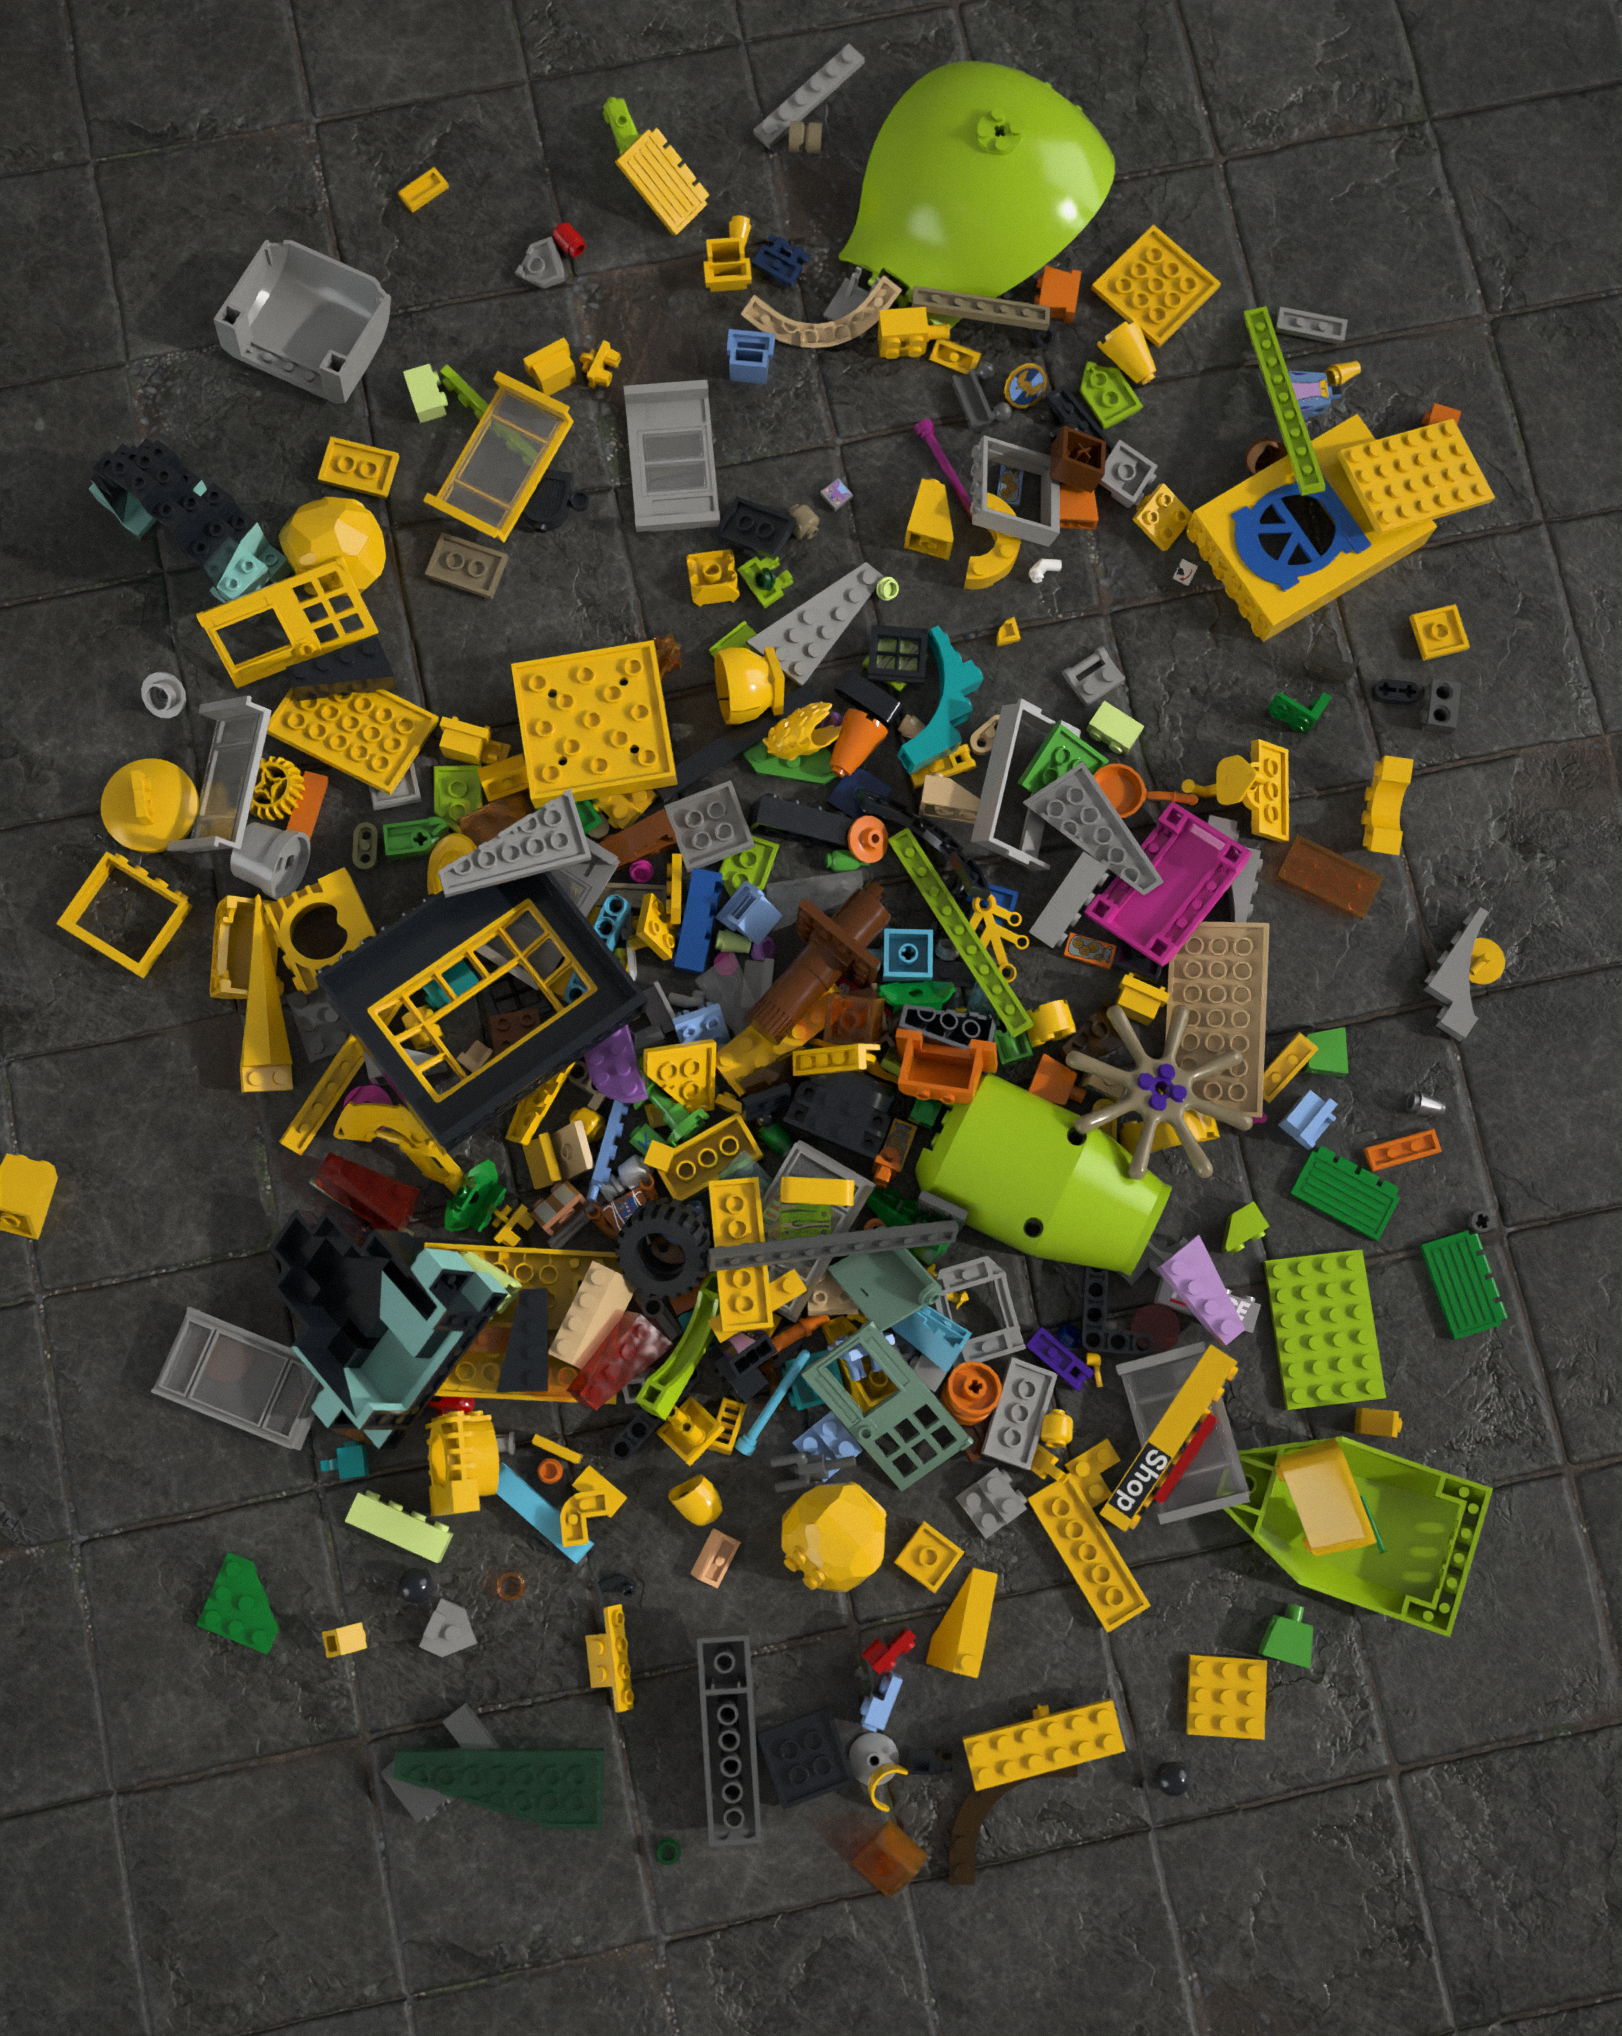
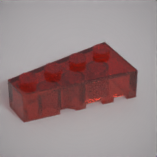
[317,1152,420,1232]
[566,1311,674,1410]

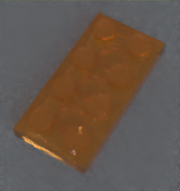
[1276,834,1384,920]

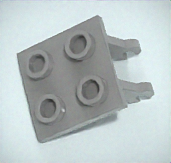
[823,266,881,339]

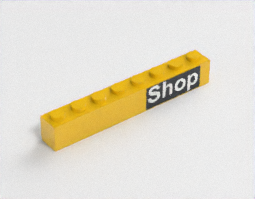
[1100,1344,1239,1532]

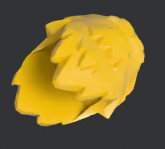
[762,702,842,761]

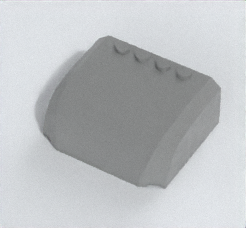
[213,240,391,404]

